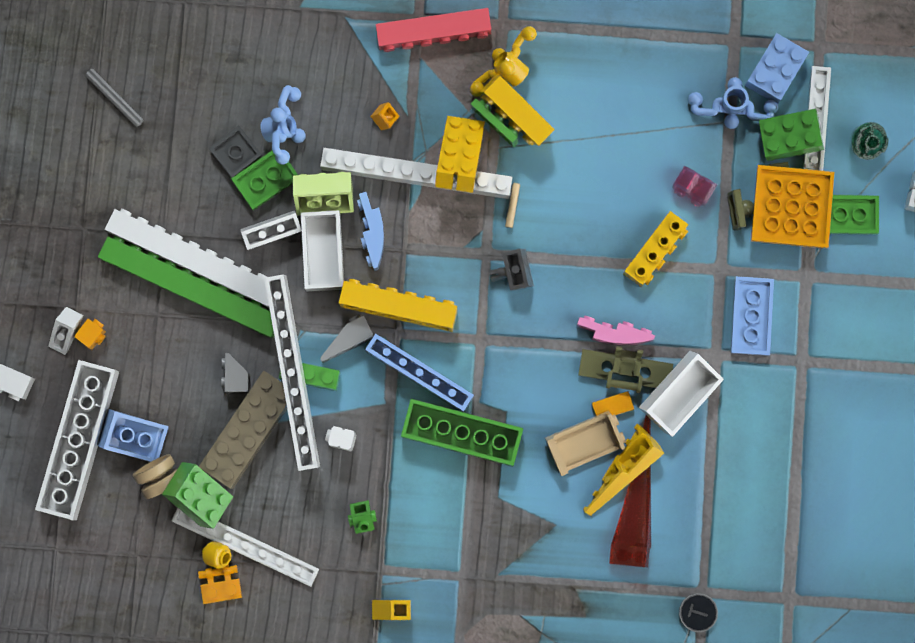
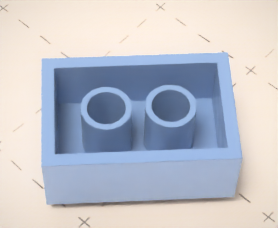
[745,33,809,103]

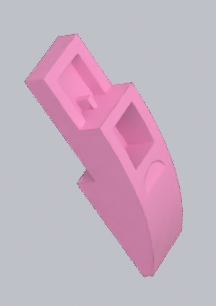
[577,316,655,345]

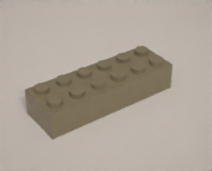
[199,371,287,489]

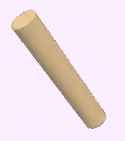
[505,183,520,228]

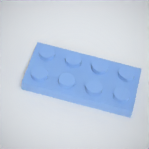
[731,276,774,356]

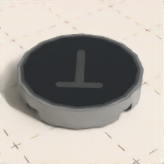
[679,593,718,632]

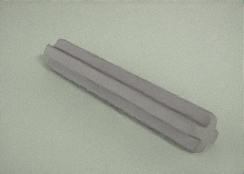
[86,69,143,127]

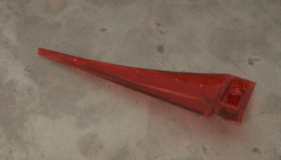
[609,415,651,568]

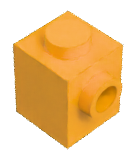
[74,319,106,350]

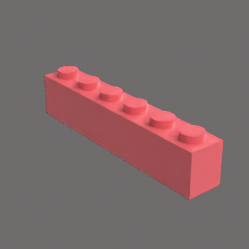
[376,8,491,52]

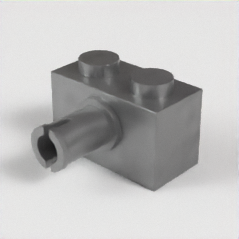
[489,248,534,290]

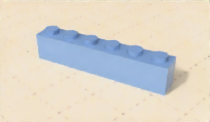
[365,333,474,413]

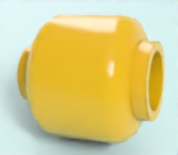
[202,541,231,569]

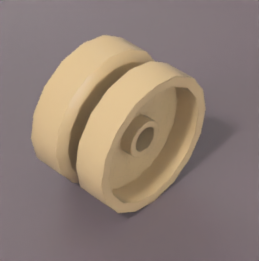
[133,454,177,499]

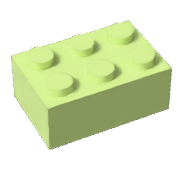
[293,172,354,216]

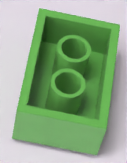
[759,108,824,161]
[162,462,233,529]

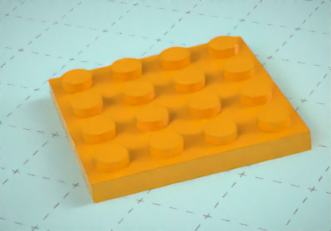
[751,165,835,249]

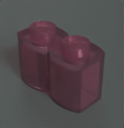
[672,166,717,207]

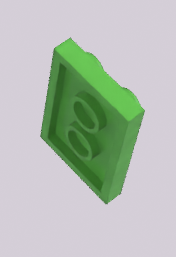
[471,98,519,148]
[231,151,298,211]
[830,195,879,235]

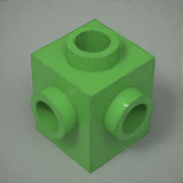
[348,500,377,534]

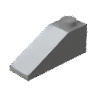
[320,315,374,363]

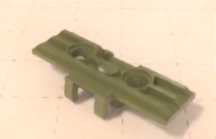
[578,346,674,393]

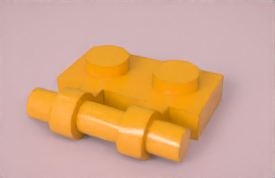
[198,564,242,604]

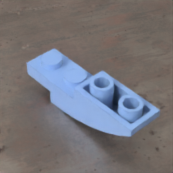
[357,192,384,271]

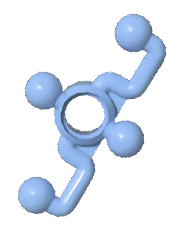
[688,77,779,129]
[261,85,306,165]

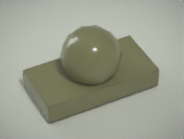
[727,189,754,231]

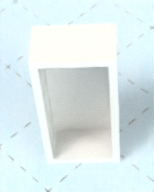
[301,210,344,292]
[639,351,724,437]

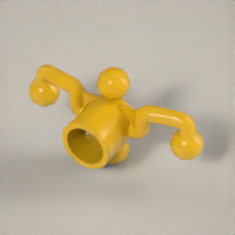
[470,26,537,97]

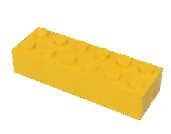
[339,279,458,332]

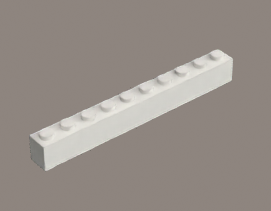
[320,148,512,199]
[105,208,269,308]
[264,274,320,471]

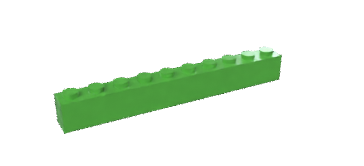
[98,236,274,339]

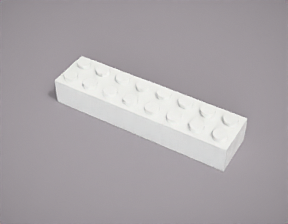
[35,360,119,520]

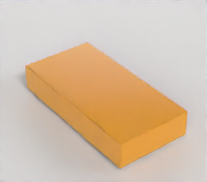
[592,391,634,416]

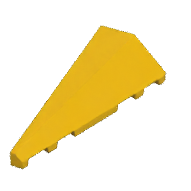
[583,424,664,516]

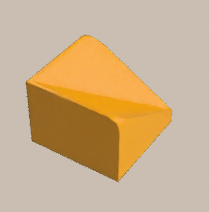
[370,102,400,130]

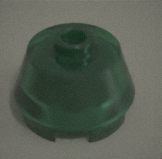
[850,122,889,160]

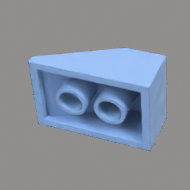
[98,409,168,462]

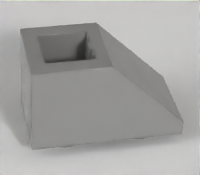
[221,353,250,393]

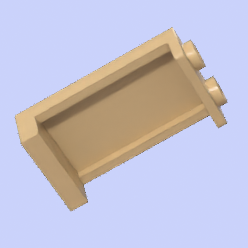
[545,411,626,476]

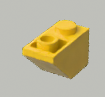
[372,600,411,620]

